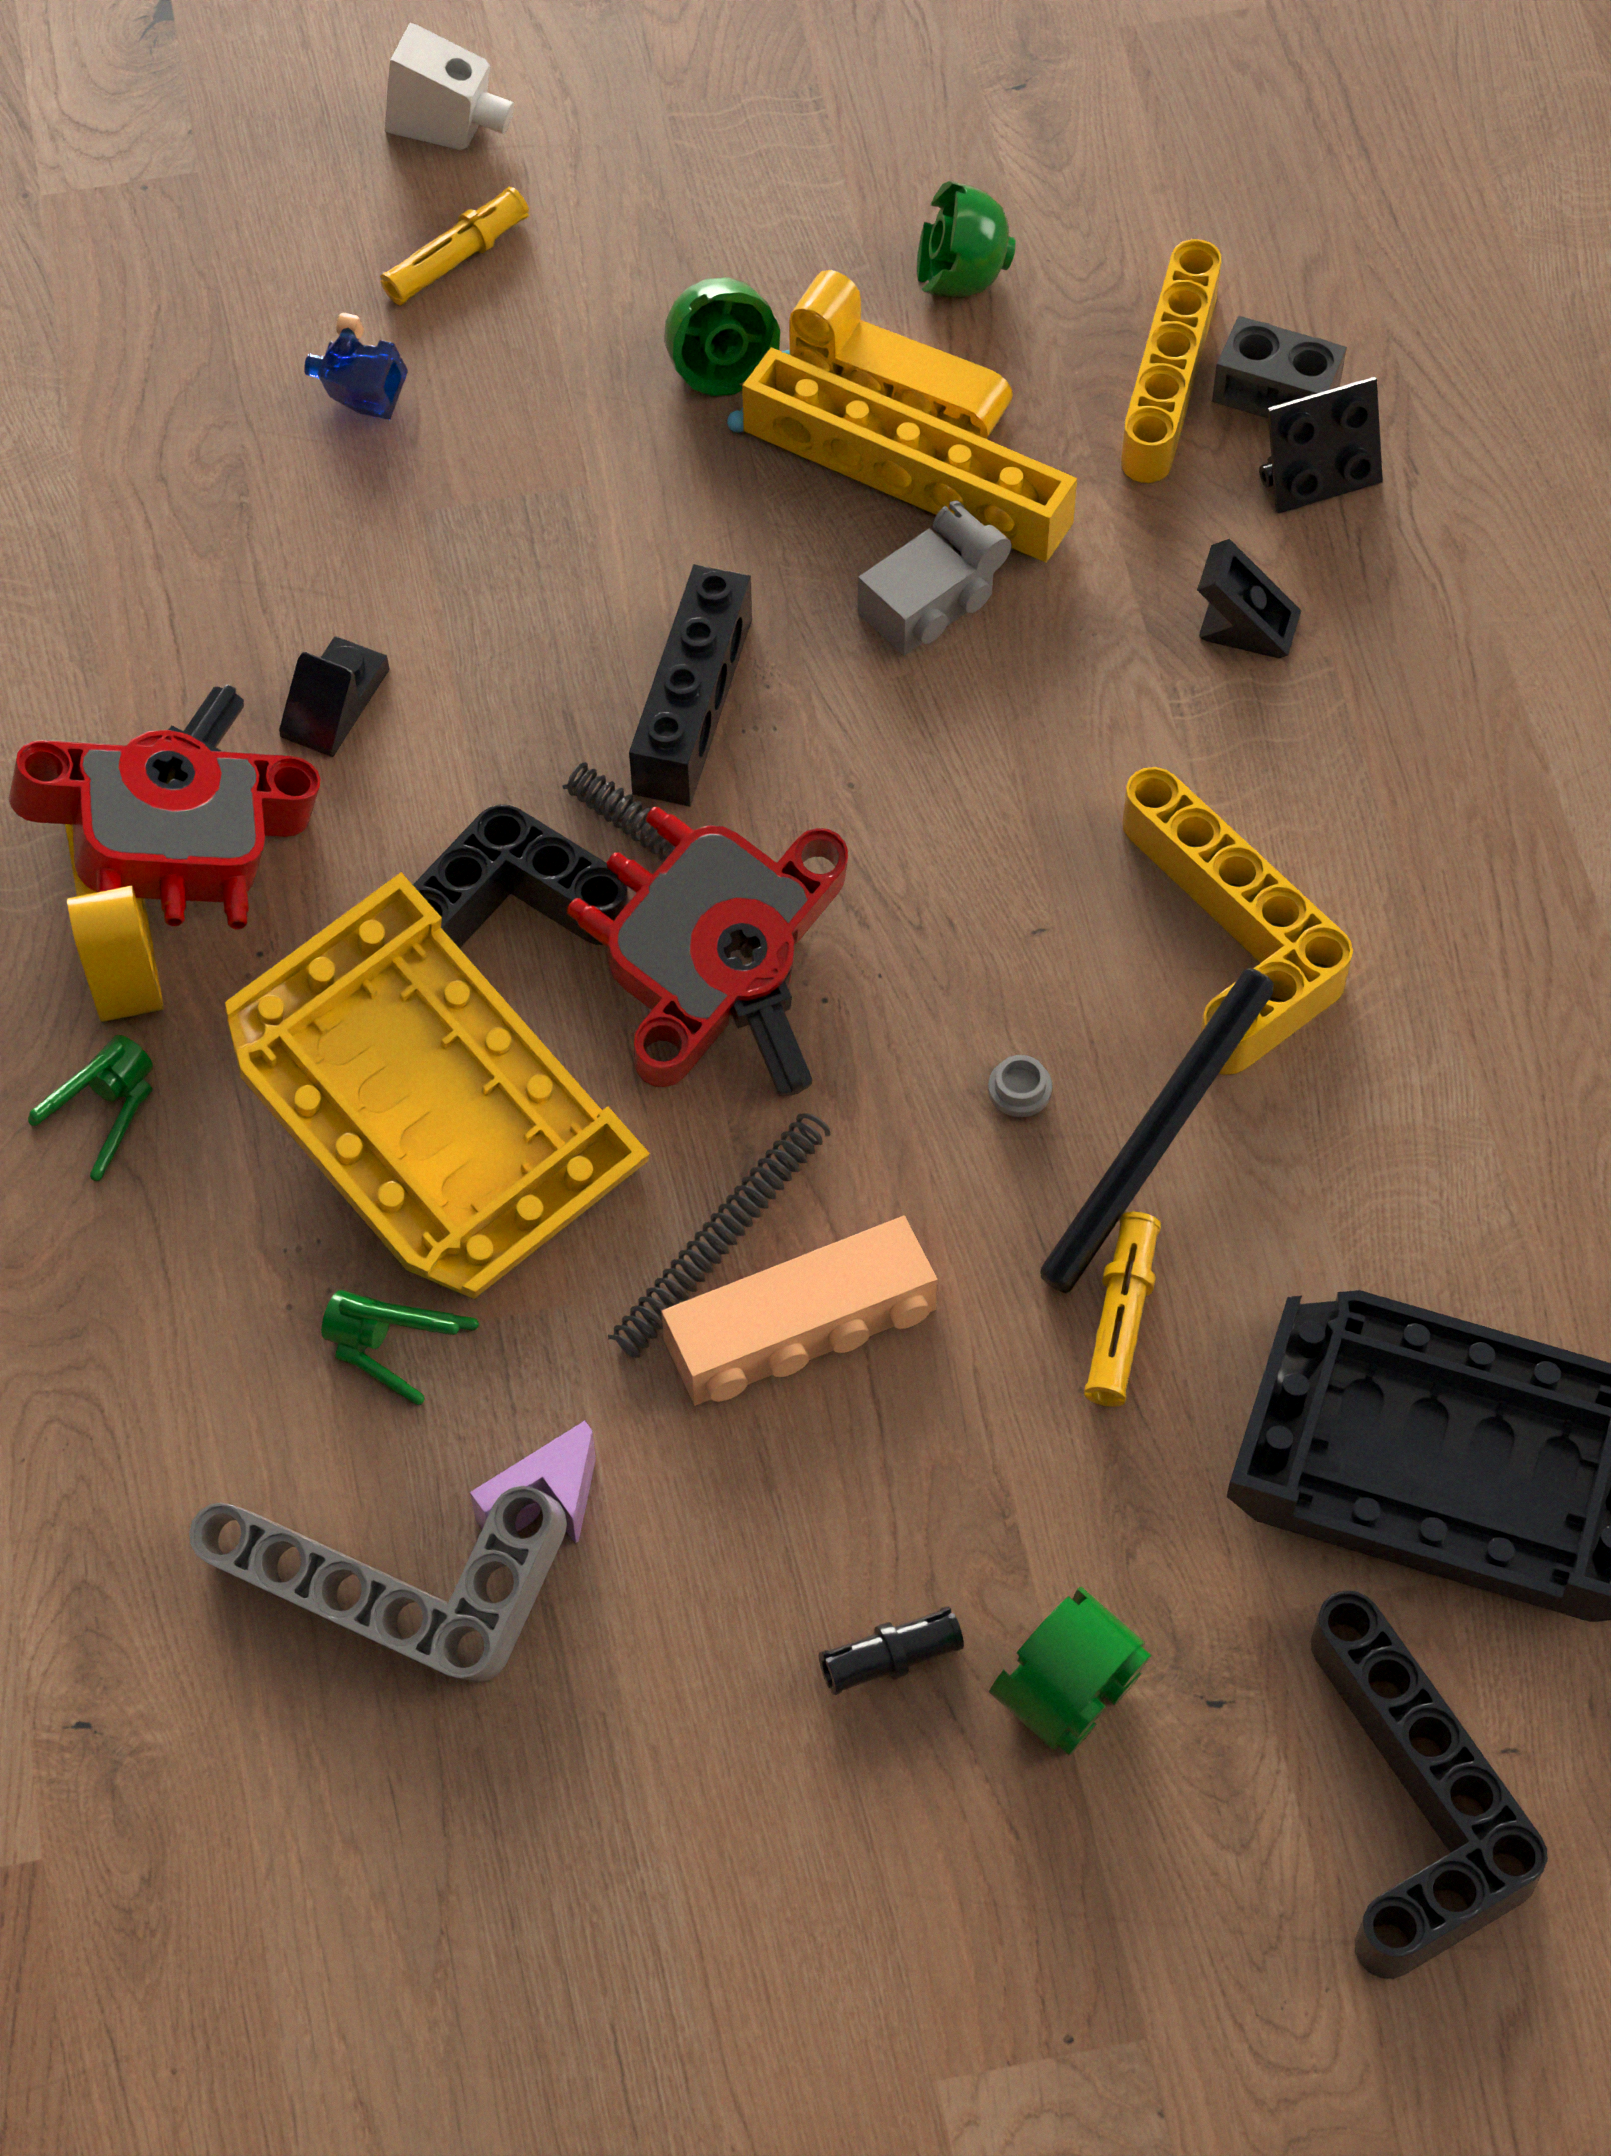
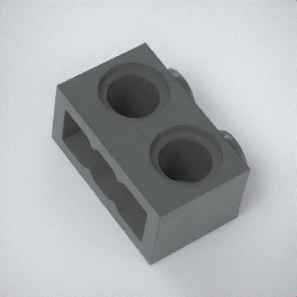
[1212,315,1347,418]

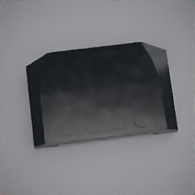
[1226,1290,1611,1622]

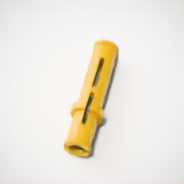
[380,186,529,306]
[1084,1211,1161,1407]

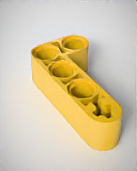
[789,270,1013,439]

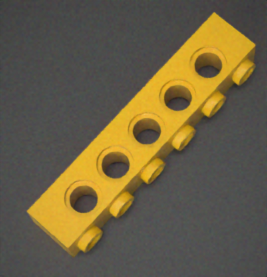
[742,347,1077,563]

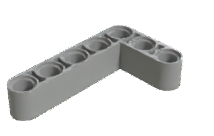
[189,1486,567,1683]

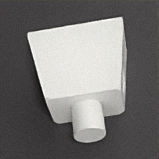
[384,23,514,150]

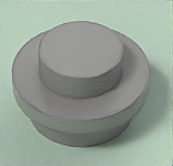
[988,1055,1052,1117]

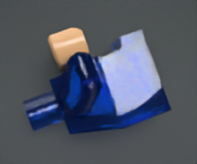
[304,313,408,420]

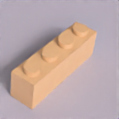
[661,1215,938,1406]

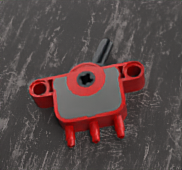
[9,684,321,930]
[567,807,849,1096]

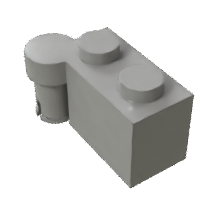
[858,500,1012,656]

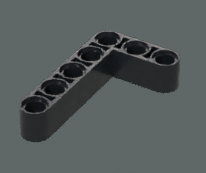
[413,804,629,949]
[1311,1590,1548,1979]

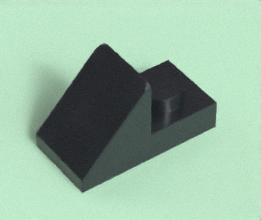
[1197,539,1302,659]
[279,636,390,757]

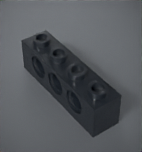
[629,564,752,807]

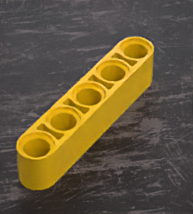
[1121,239,1221,483]

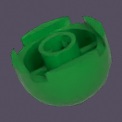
[917,181,1016,298]
[664,277,781,396]

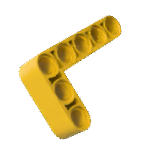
[1122,767,1353,1075]
[65,824,164,1022]

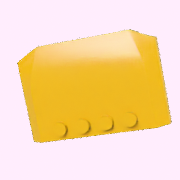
[225,872,650,1299]

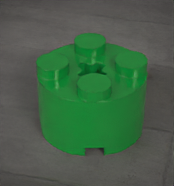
[989,1587,1152,1756]

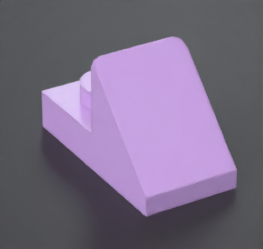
[470,1421,596,1543]

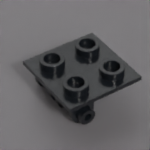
[1259,377,1383,514]

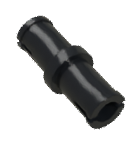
[819,1606,964,1695]

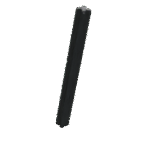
[1040,968,1274,1293]

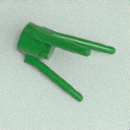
[28,1035,153,1181]
[321,1290,479,1405]

